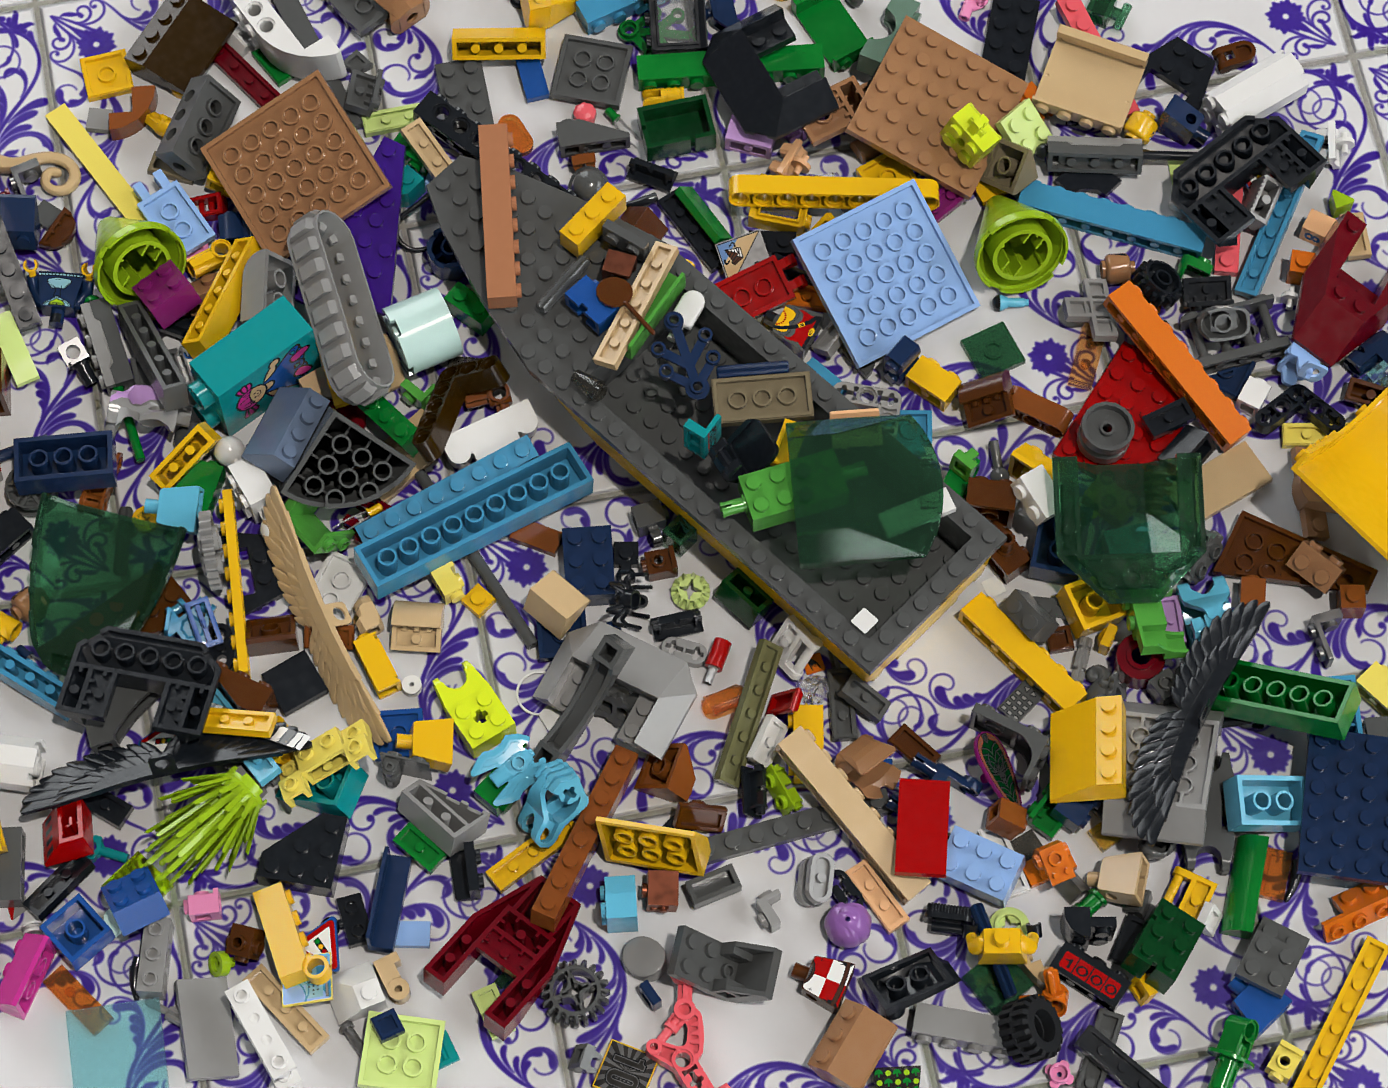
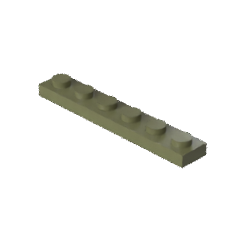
[714,639,784,788]

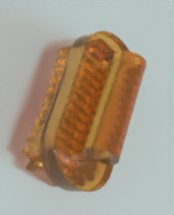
[701,684,743,720]

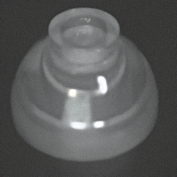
[795,675,828,705]

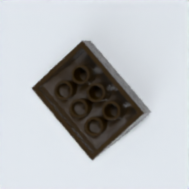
[124,0,238,94]

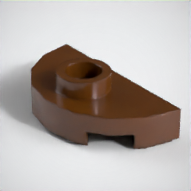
[38,207,76,250]

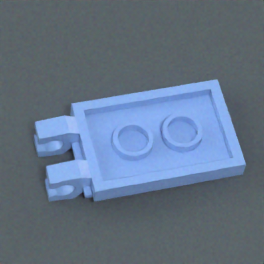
[132,169,217,256]

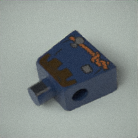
[1156,94,1211,146]

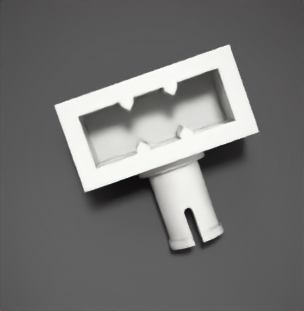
[1010,464,1069,526]

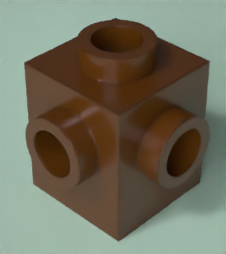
[225,923,265,964]

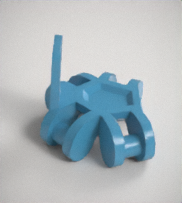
[164,597,217,643]

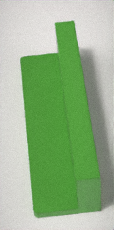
[625,272,686,360]

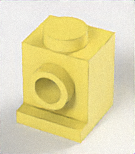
[430,561,465,605]
[1264,1039,1305,1085]

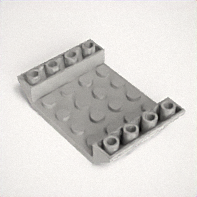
[1101,701,1224,847]

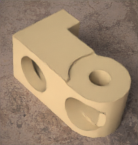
[373,951,411,1005]

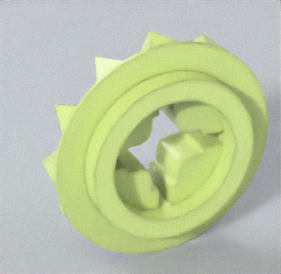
[671,572,710,610]
[990,907,1029,936]

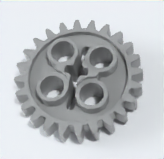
[197,510,225,591]

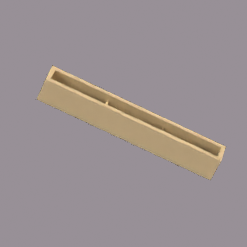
[775,726,931,905]

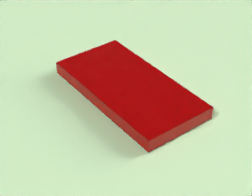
[894,778,950,878]

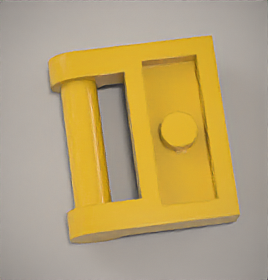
[1163,866,1218,919]

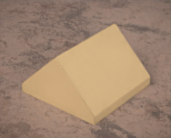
[523,570,591,640]

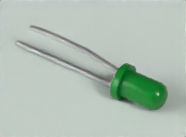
[605,107,643,149]

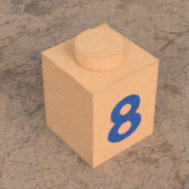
[1299,209,1336,247]

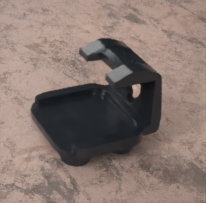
[708,419,779,483]

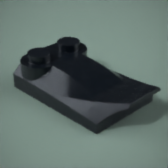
[862,947,962,1020]

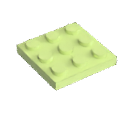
[357,1011,446,1088]

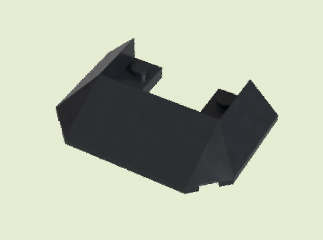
[702,4,839,140]
[1171,115,1327,247]
[55,626,222,744]

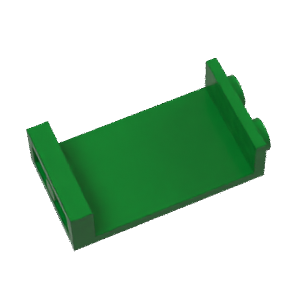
[791,0,874,73]

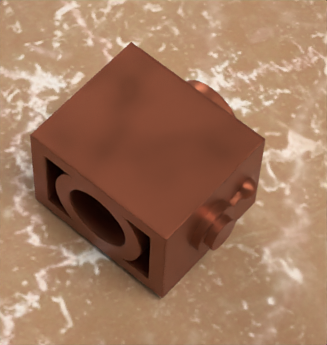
[641,869,679,913]

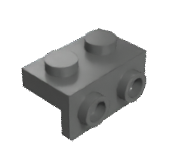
[343,69,385,118]
[602,219,655,262]

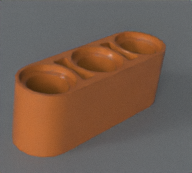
[1011,385,1074,438]

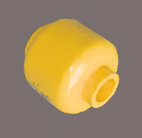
[1123,110,1158,144]

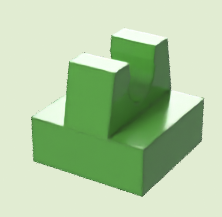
[949,448,979,482]

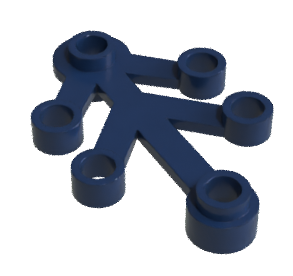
[651,311,721,401]

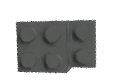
[1234,916,1310,999]

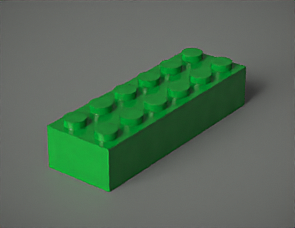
[1211,660,1362,741]

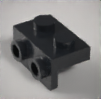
[1182,275,1234,312]
[450,841,485,902]

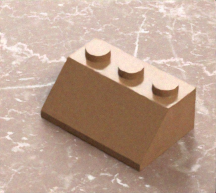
[807,999,898,1088]

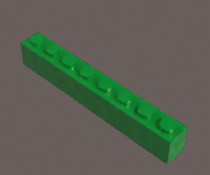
[636,43,825,91]

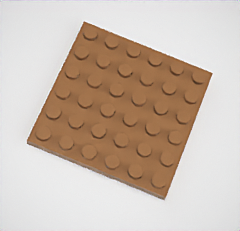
[845,15,1029,201]
[200,69,393,258]

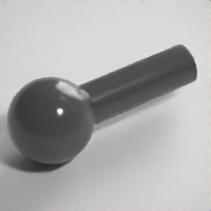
[989,440,1010,480]

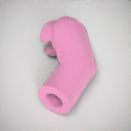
[958,0,988,22]

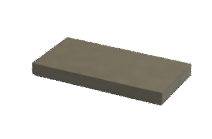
[711,371,814,427]

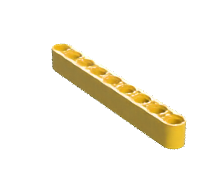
[728,174,940,211]

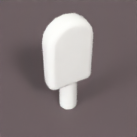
[667,290,705,342]

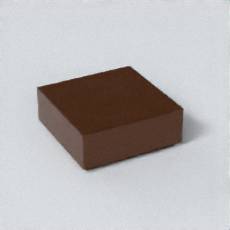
[1047,625,1075,655]

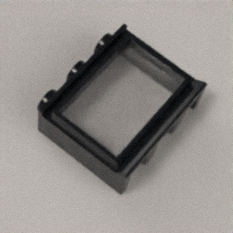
[643,0,708,55]

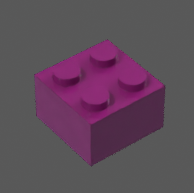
[132,259,202,329]

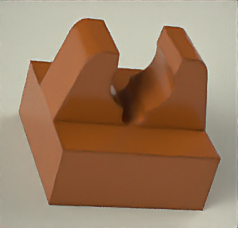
[570,151,596,171]

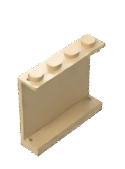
[1032,24,1149,137]

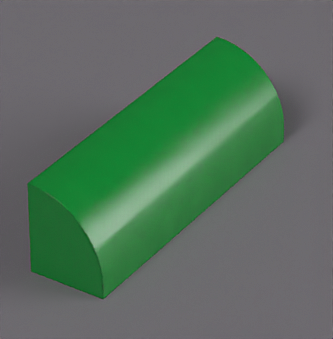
[1219,834,1269,940]

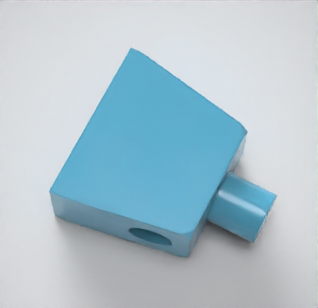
[144,486,204,536]

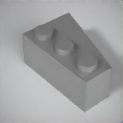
[398,779,490,857]

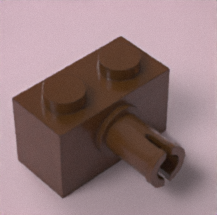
[988,523,1031,584]

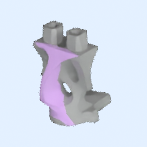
[105,385,193,438]

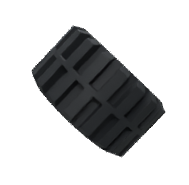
[998,994,1063,1065]

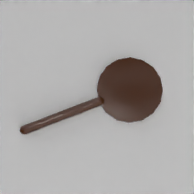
[596,277,656,335]

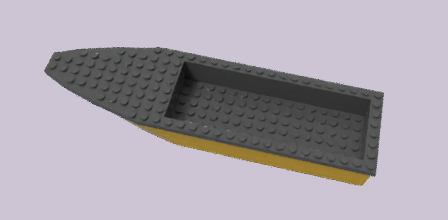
[426,155,1007,682]

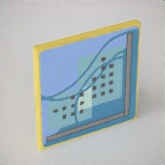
[281,952,333,1008]

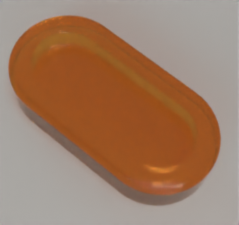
[498,114,534,156]

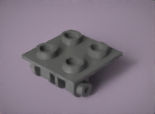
[380,751,432,788]

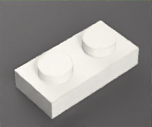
[746,714,789,769]

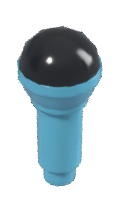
[992,294,1029,311]

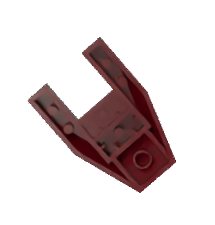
[1291,211,1388,368]
[423,875,581,1041]

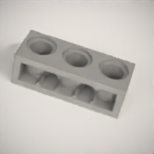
[136,917,174,1001]

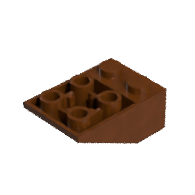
[215,660,278,713]

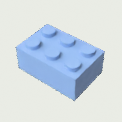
[937,825,1026,908]

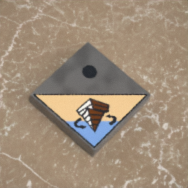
[715,229,769,278]

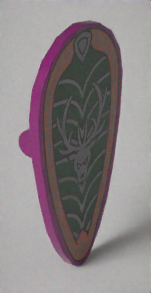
[974,731,1022,806]

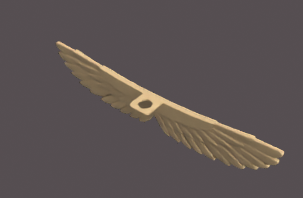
[263,485,392,746]

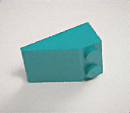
[275,764,369,819]

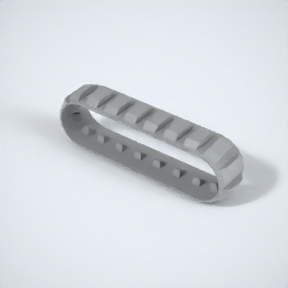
[287,209,395,406]

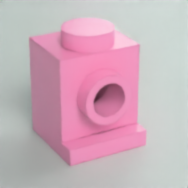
[183,887,222,923]

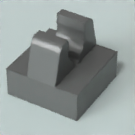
[567,1043,602,1074]

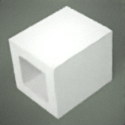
[1234,376,1272,419]

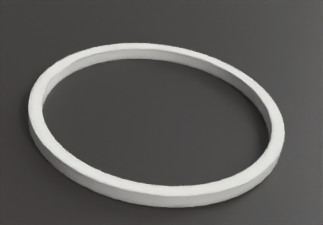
[516,671,546,716]

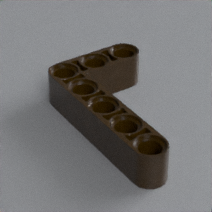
[412,355,510,462]

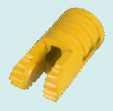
[642,86,685,106]

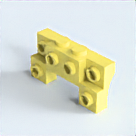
[278,719,377,808]

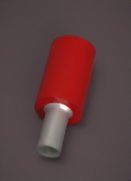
[703,637,732,685]

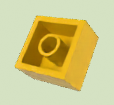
[1055,570,1127,639]

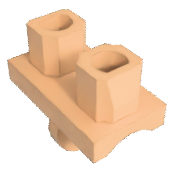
[769,139,811,176]

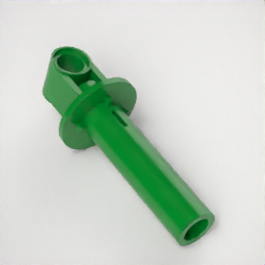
[1207,1014,1259,1088]

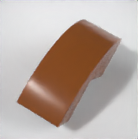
[109,85,158,141]

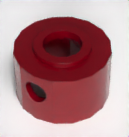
[1113,634,1166,690]

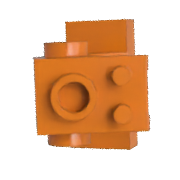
[1023,840,1077,889]

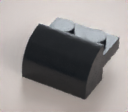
[1060,907,1117,951]

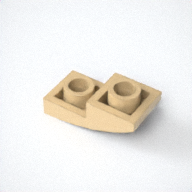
[1018,954,1048,990]

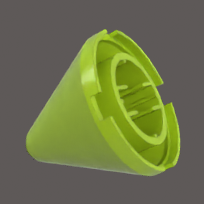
[974,195,1068,294]
[93,216,187,308]

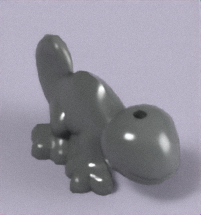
[1086,664,1127,702]
[594,683,639,728]

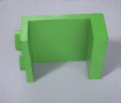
[284,498,355,554]

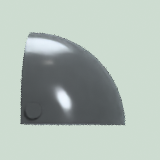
[279,406,416,509]

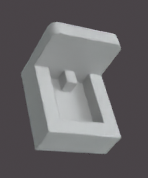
[756,889,781,934]

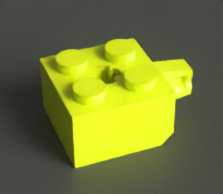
[940,102,1002,169]

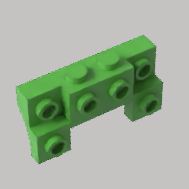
[1120,564,1189,659]

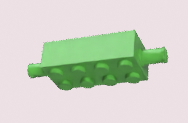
[719,449,867,532]

